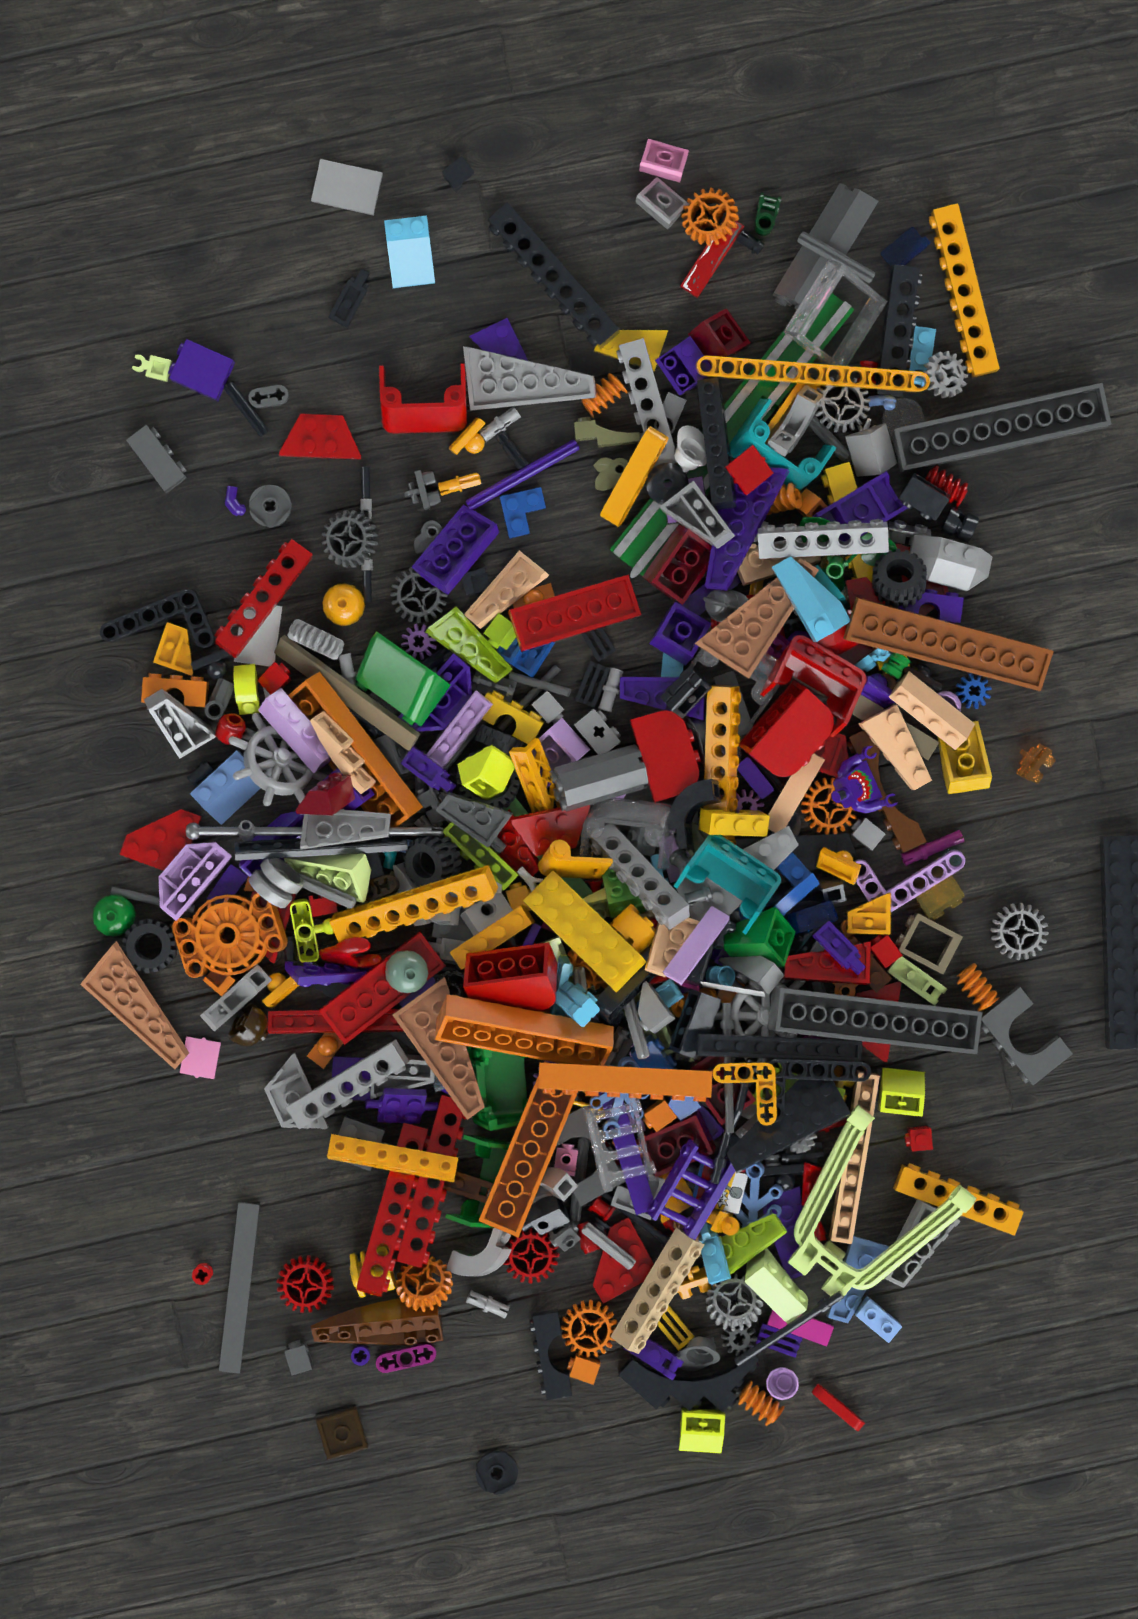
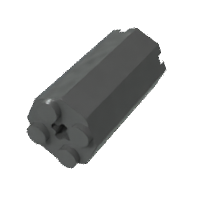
[549,744,649,812]

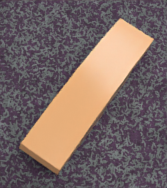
[310,711,376,794]
[768,753,825,833]

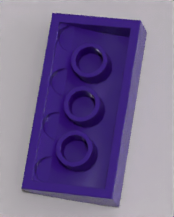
[412,504,499,595]

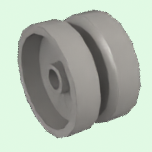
[249,858,304,908]

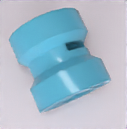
[706,966,735,986]

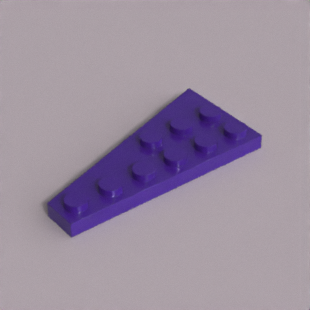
[705,467,790,591]

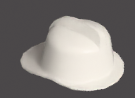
[674,425,707,472]

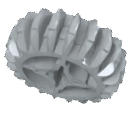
[815,375,870,433]
[287,619,344,660]
[990,903,1049,960]
[706,1274,763,1331]

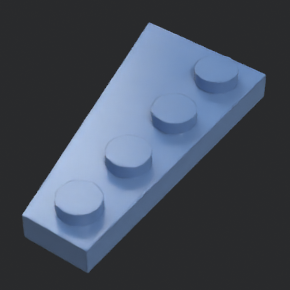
[826,1236,890,1323]

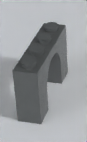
[981,986,1073,1085]
[556,1107,625,1206]

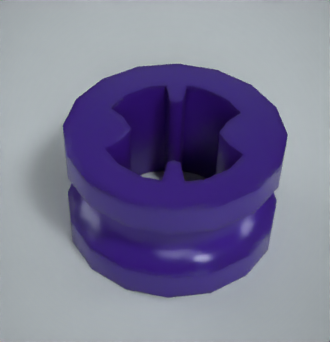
[351,1345,370,1366]

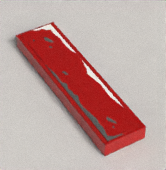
[680,216,744,298]

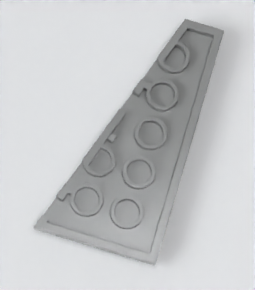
[463,346,596,410]
[674,826,798,921]

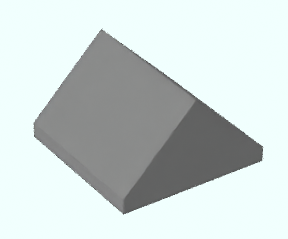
[636,177,689,230]
[845,423,897,477]

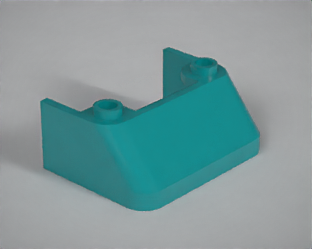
[729,398,836,491]
[674,835,781,935]

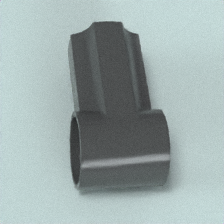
[205,678,234,721]

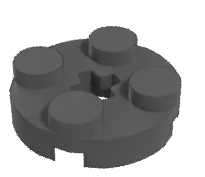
[249,485,292,528]

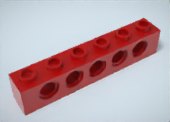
[214,539,313,658]

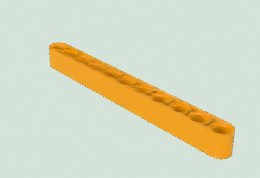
[696,356,930,392]

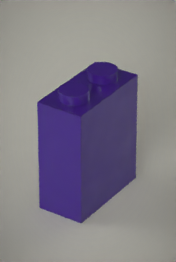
[168,339,235,401]

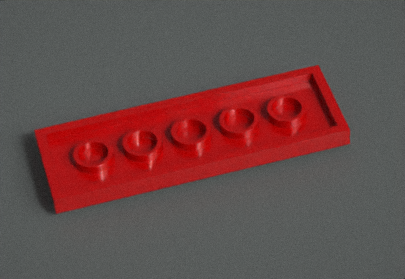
[508,574,641,652]
[318,932,446,1045]

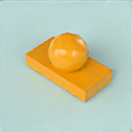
[449,418,486,455]
[816,847,861,885]
[262,973,299,1008]

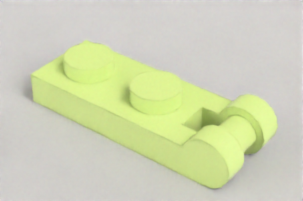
[887,956,947,1006]

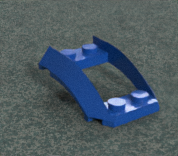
[735,852,820,921]

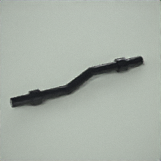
[711,1059,755,1184]

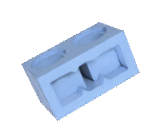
[854,1296,902,1343]

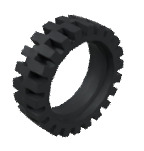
[456,749,520,809]

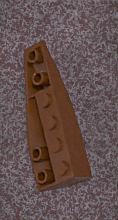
[311,1299,443,1345]

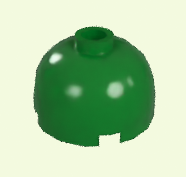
[92,895,136,937]

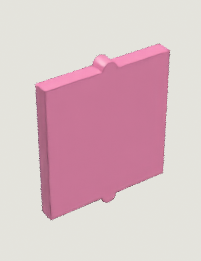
[180,1036,221,1079]

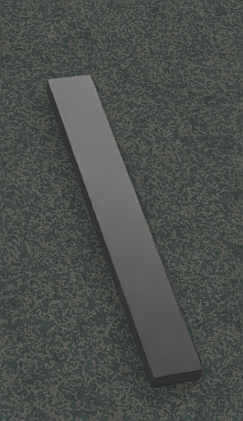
[219,1202,260,1374]

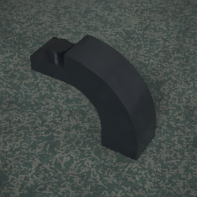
[668,779,721,852]

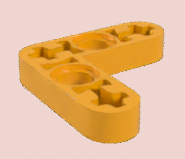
[713,1062,777,1126]

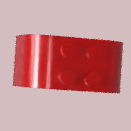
[739,680,834,777]
[630,710,701,802]
[463,942,558,1011]

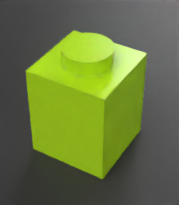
[483,613,516,650]

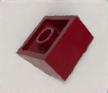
[688,308,751,367]
[296,772,355,816]

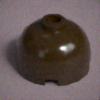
[228,1003,268,1047]

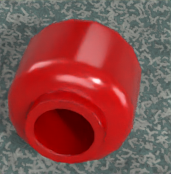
[215,713,246,745]

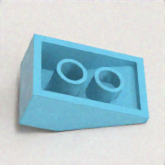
[384,216,435,288]

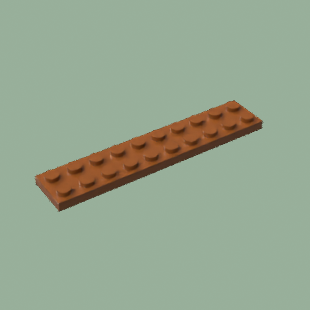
[844,597,1054,691]

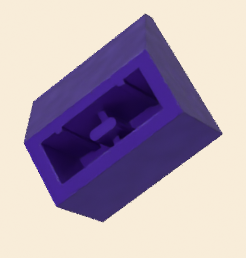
[655,336,711,396]

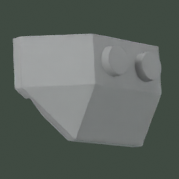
[909,535,992,591]

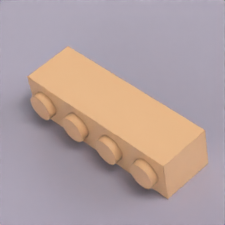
[889,671,975,750]

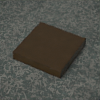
[316,1406,369,1460]

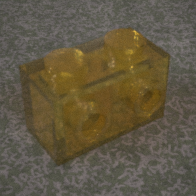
[914,875,965,920]

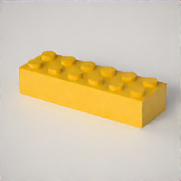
[523,871,646,993]

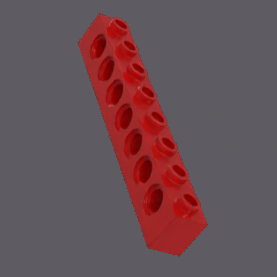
[397,1095,466,1268]
[356,1123,430,1297]

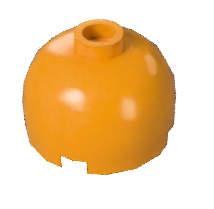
[322,583,365,626]

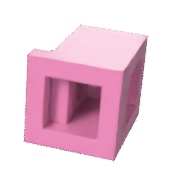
[554,1143,578,1176]

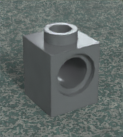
[284,1340,314,1376]

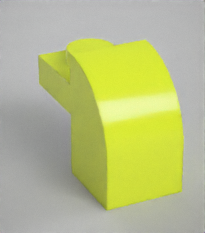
[234,664,260,715]

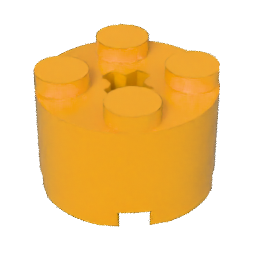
[609,904,656,954]

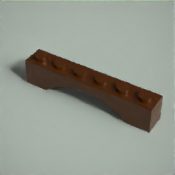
[847,730,927,853]

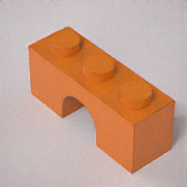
[141,673,209,708]

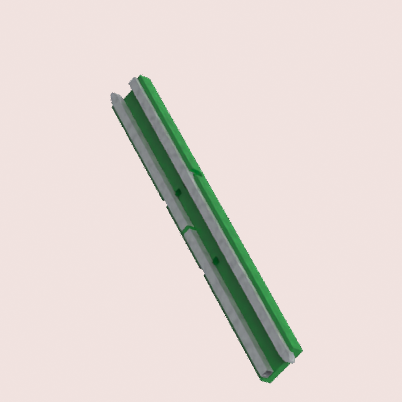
[610,281,855,578]

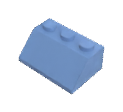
[190,750,261,825]

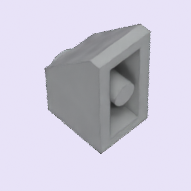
[637,981,675,1034]

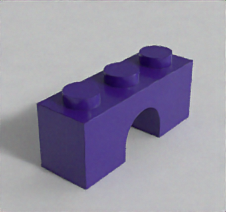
[898,589,964,624]

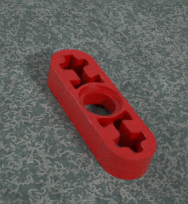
[811,1384,865,1432]

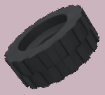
[474,724,524,755]

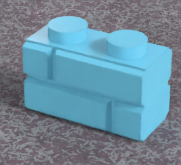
[555,981,600,1027]

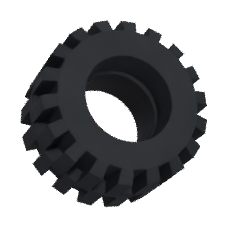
[872,549,927,608]
[403,834,461,887]
[122,918,178,973]

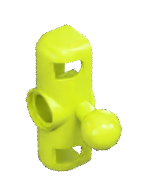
[290,899,334,963]

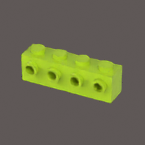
[442,822,518,890]

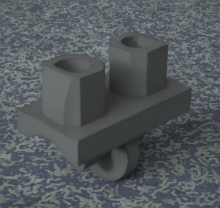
[404,470,441,511]

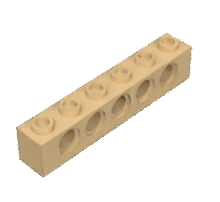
[611,1228,704,1354]

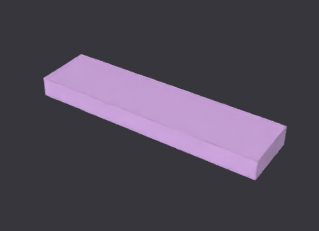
[426,691,493,768]
[663,906,730,985]

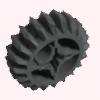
[321,510,378,568]
[390,567,448,624]

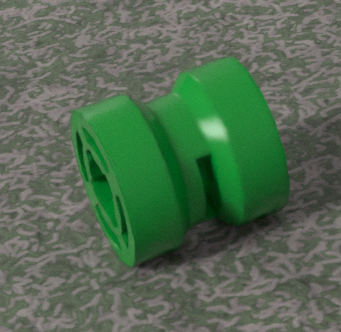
[881,652,911,680]

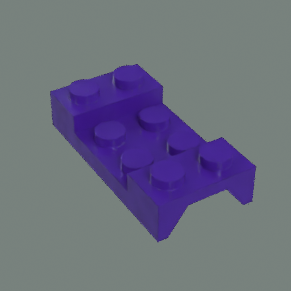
[812,471,908,541]

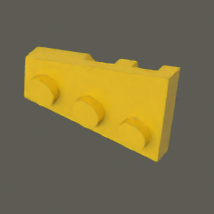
[594,330,668,371]

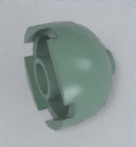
[385,950,428,993]

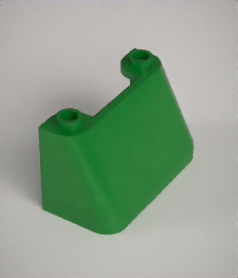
[355,631,451,726]
[466,1046,529,1131]

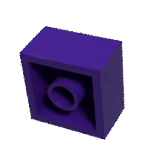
[649,602,711,666]

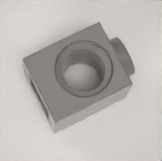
[532,691,564,724]
[851,818,885,851]

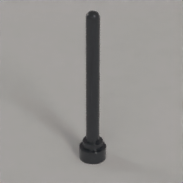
[600,1191,672,1249]

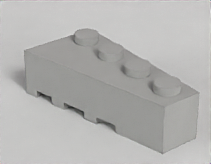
[885,1199,960,1288]

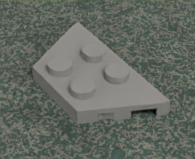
[264,1053,329,1129]

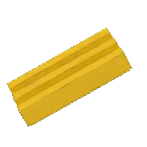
[657,1305,695,1351]

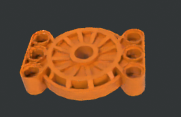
[172,893,288,978]

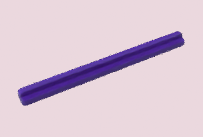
[466,440,579,510]

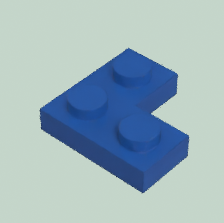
[500,487,546,539]

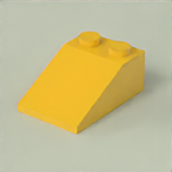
[937,721,992,794]

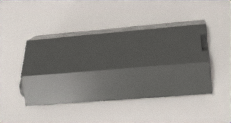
[772,183,878,315]

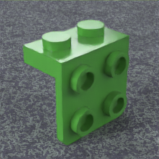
[602,869,648,919]

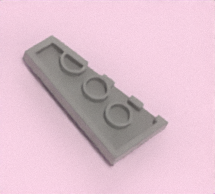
[300,810,391,849]

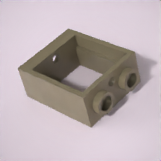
[895,912,963,974]

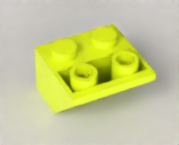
[457,745,515,800]
[878,1067,925,1117]
[679,1408,725,1453]

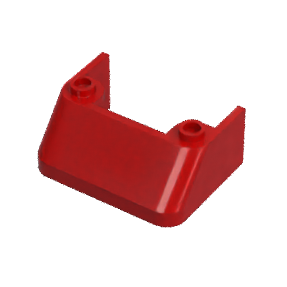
[379,364,467,434]
[760,635,866,737]

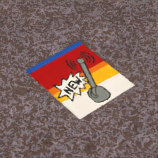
[693,1164,748,1214]

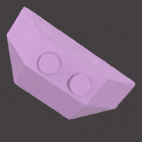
[159,842,232,921]

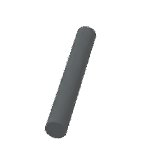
[509,672,571,697]

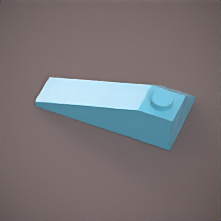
[772,556,850,642]

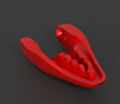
[319,937,382,968]

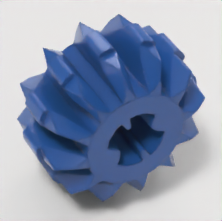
[955,673,992,709]

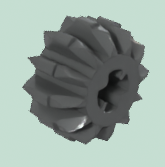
[721,1324,757,1356]

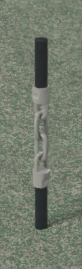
[360,467,373,602]

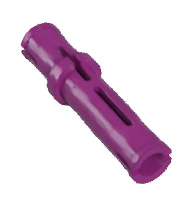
[900,830,964,866]

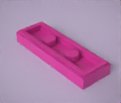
[767,1309,834,1346]

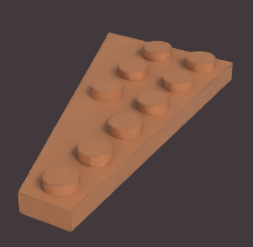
[695,558,819,679]
[80,941,189,1069]
[393,977,485,1120]

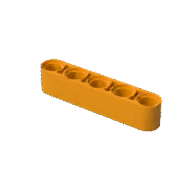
[600,426,669,527]

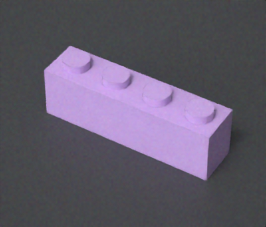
[258,688,331,774]

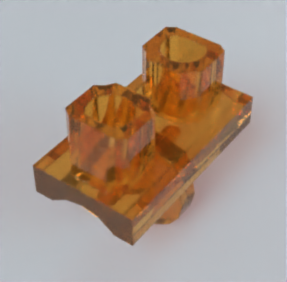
[1016,743,1056,784]

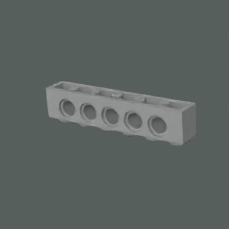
[616,338,677,467]
[758,519,889,559]
[591,822,690,930]
[286,1039,409,1129]

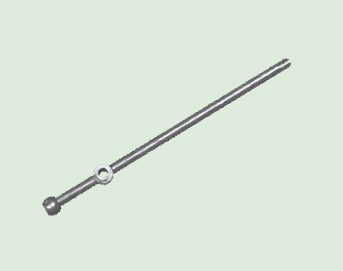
[186,820,444,841]

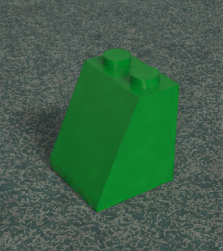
[724,907,795,967]

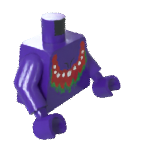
[831,746,898,813]

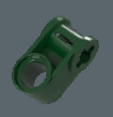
[754,192,781,236]

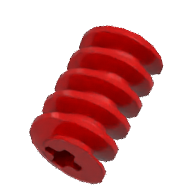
[925,465,968,508]

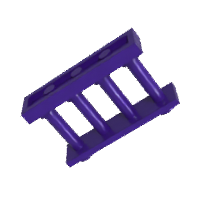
[647,1139,735,1240]

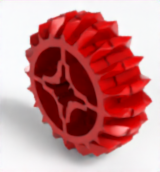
[504,1227,559,1284]
[277,1255,334,1313]

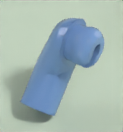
[868,394,896,410]

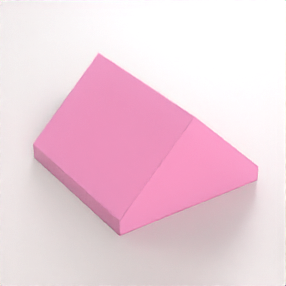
[639,139,689,183]

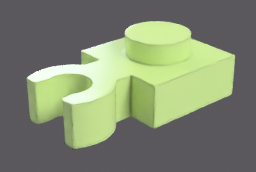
[132,355,172,382]

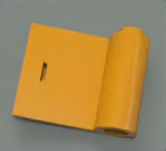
[538,840,613,879]

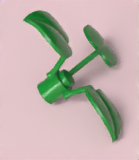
[800,517,897,592]

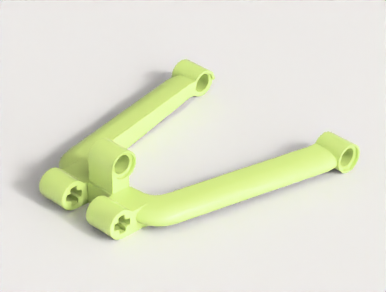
[788,1105,977,1302]

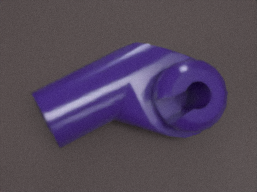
[225,486,246,516]

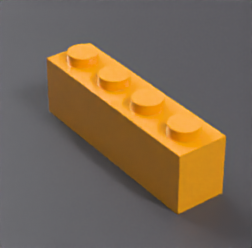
[450,904,535,970]

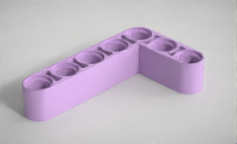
[854,850,965,912]

